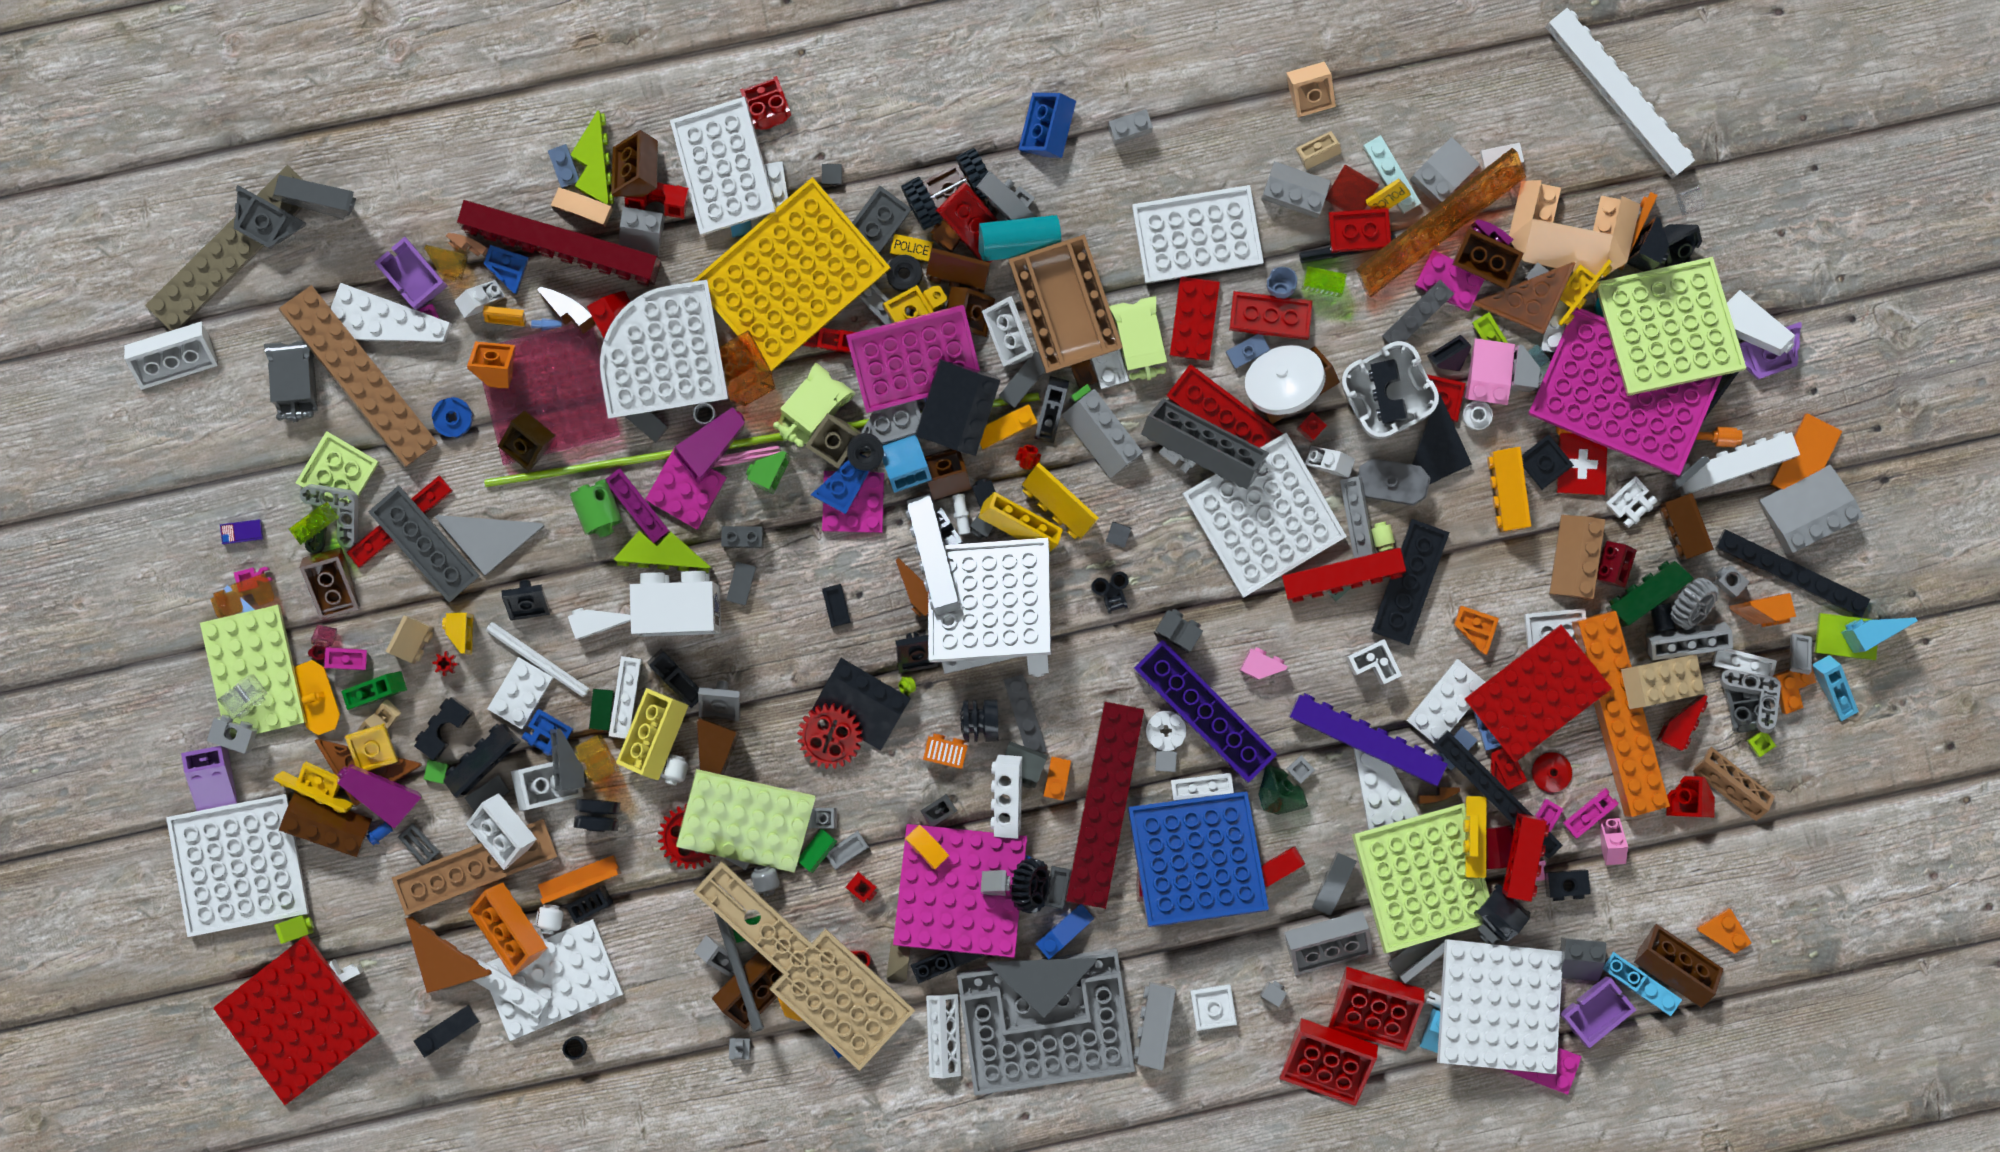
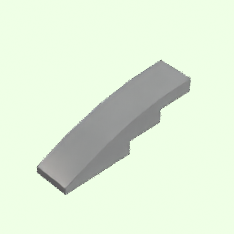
[976,172,1036,220]

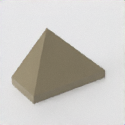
[886,938,911,981]

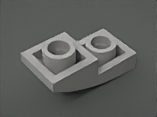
[807,808,837,828]

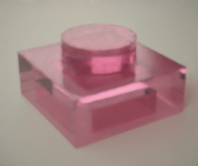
[311,625,337,648]

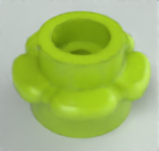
[898,677,916,696]

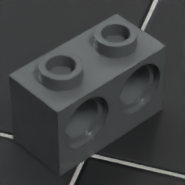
[721,526,764,548]

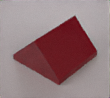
[1486,825,1513,869]

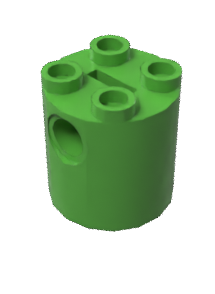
[570,479,623,538]

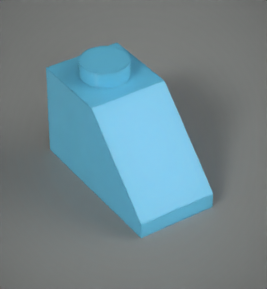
[1419,1008,1440,1053]

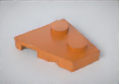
[1454,606,1499,655]
[1696,908,1752,954]

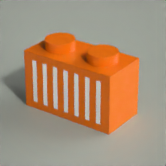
[923,733,968,769]

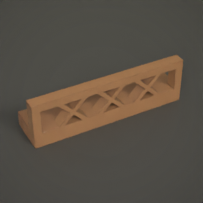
[1693,747,1775,821]

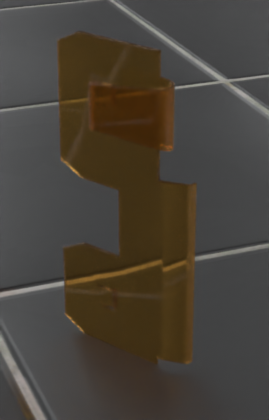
[210,573,274,618]

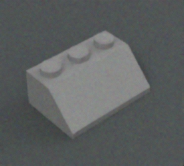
[1261,161,1330,218]

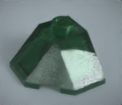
[1258,765,1308,815]

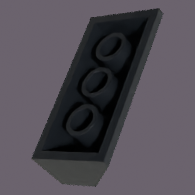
[443,724,521,798]

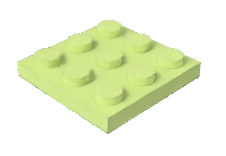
[296,431,380,504]

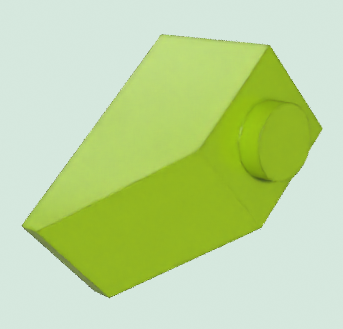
[274,914,314,944]

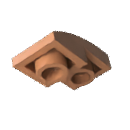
[446,233,488,257]

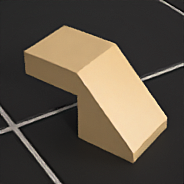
[357,699,401,731]

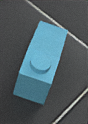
[1812,655,1859,721]

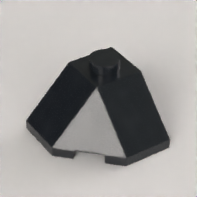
[1663,224,1702,267]

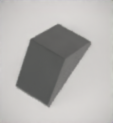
[921,794,958,826]

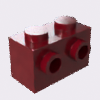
[1597,541,1637,588]

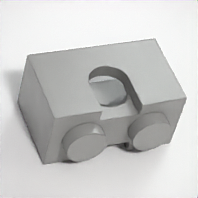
[207,715,258,754]

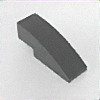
[999,351,1045,409]
[1312,852,1357,916]

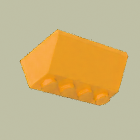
[1487,446,1531,532]

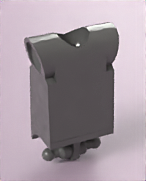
[264,340,318,423]

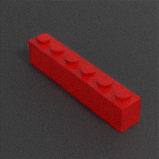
[1282,548,1406,603]

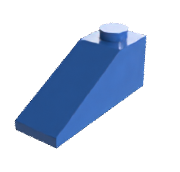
[1035,904,1094,959]

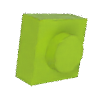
[1746,731,1776,757]

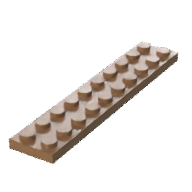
[279,285,438,468]

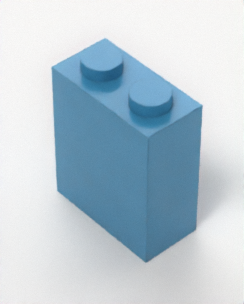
[882,434,932,493]

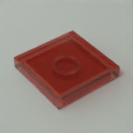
[1325,165,1379,211]

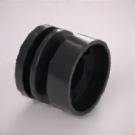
[960,699,999,743]

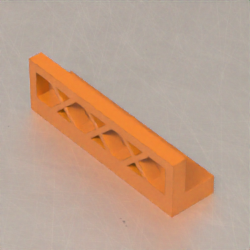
[538,855,621,904]

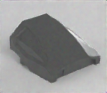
[1724,683,1771,733]

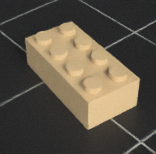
[1621,654,1705,709]

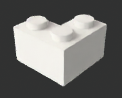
[1345,639,1402,685]

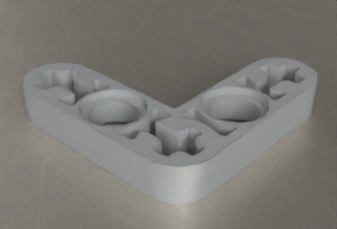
[300,484,359,548]
[1720,670,1781,733]

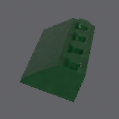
[1606,561,1694,627]

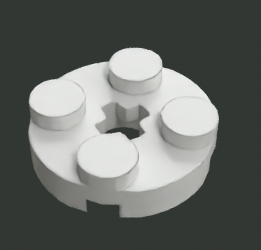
[1146,711,1186,751]

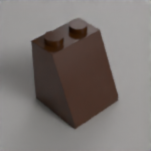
[697,718,740,775]

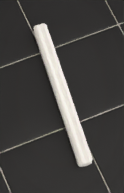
[486,622,589,697]

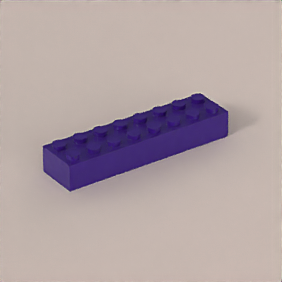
[1133,640,1277,783]

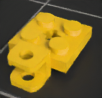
[882,285,947,323]

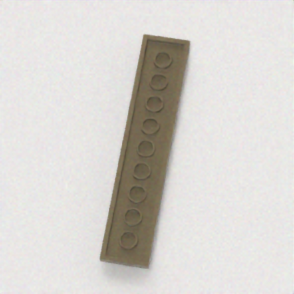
[145,165,303,331]

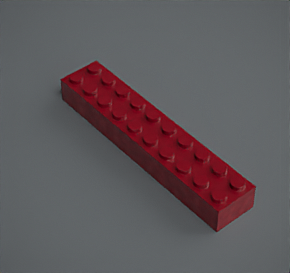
[457,200,661,287]
[1066,701,1144,909]

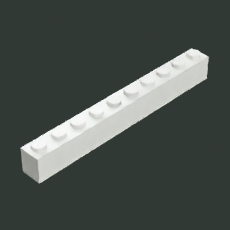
[1545,8,1695,179]

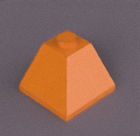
[467,341,515,388]

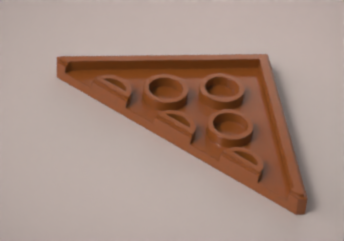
[1473,262,1576,334]
[315,739,422,807]
[405,916,492,993]

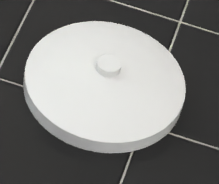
[1245,345,1325,415]

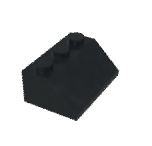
[1626,217,1670,272]

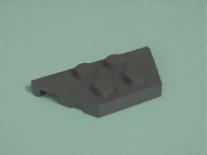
[234,185,307,249]

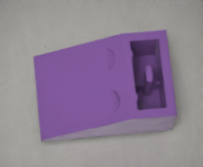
[181,746,238,811]

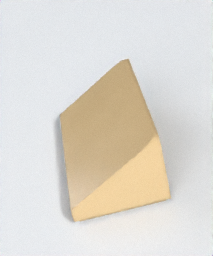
[1296,131,1341,170]

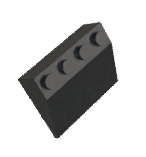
[915,359,1001,456]
[812,658,911,751]

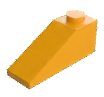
[980,405,1037,450]

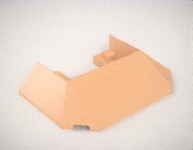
[1509,180,1641,278]

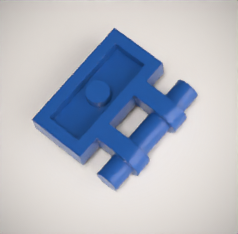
[522,709,574,756]

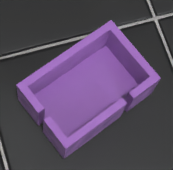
[374,237,448,310]
[1560,976,1636,1048]

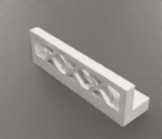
[926,994,961,1078]

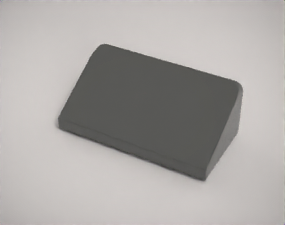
[625,412,669,443]

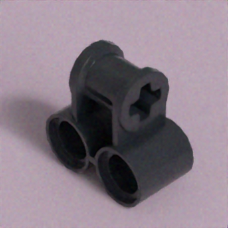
[1091,571,1129,614]

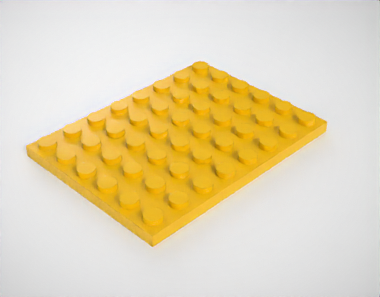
[691,177,891,373]

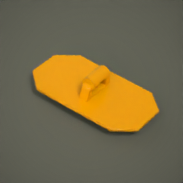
[294,660,340,735]

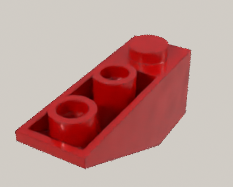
[1656,695,1708,751]

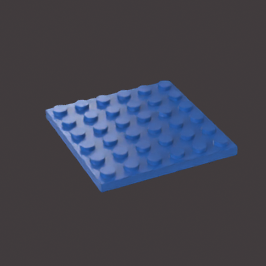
[1128,791,1269,927]

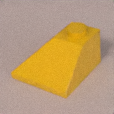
[442,613,474,655]

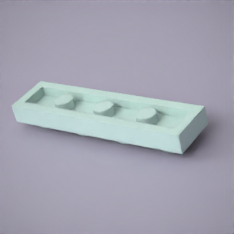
[1363,135,1421,214]

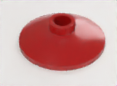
[1532,752,1572,792]

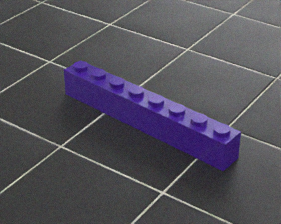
[1288,693,1448,786]

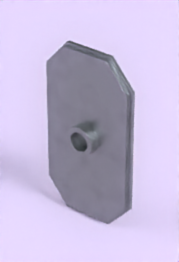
[1358,458,1430,506]

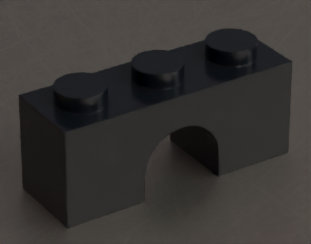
[1368,359,1409,425]
[414,697,473,761]

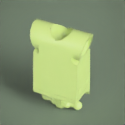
[1109,296,1167,381]
[773,363,856,447]

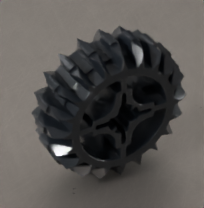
[1010,858,1051,913]

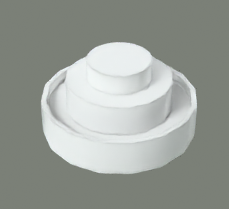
[1462,401,1493,430]

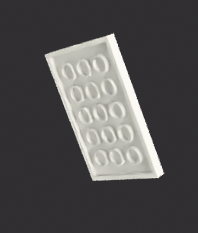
[670,97,776,235]
[1132,185,1264,284]
[487,919,624,1041]

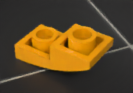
[904,825,949,869]

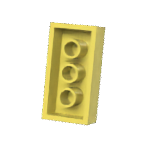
[616,688,689,780]

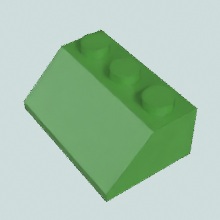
[746,451,791,495]

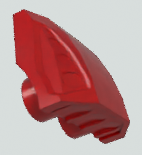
[740,76,791,130]

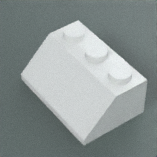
[982,296,1033,367]
[466,793,537,870]

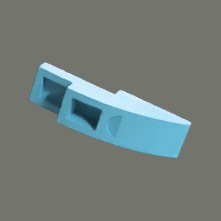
[1603,952,1682,1017]

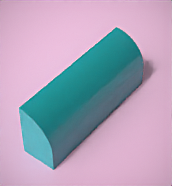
[979,215,1061,261]

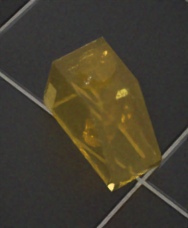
[424,245,468,282]

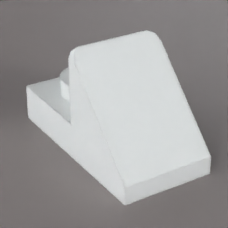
[329,959,364,983]

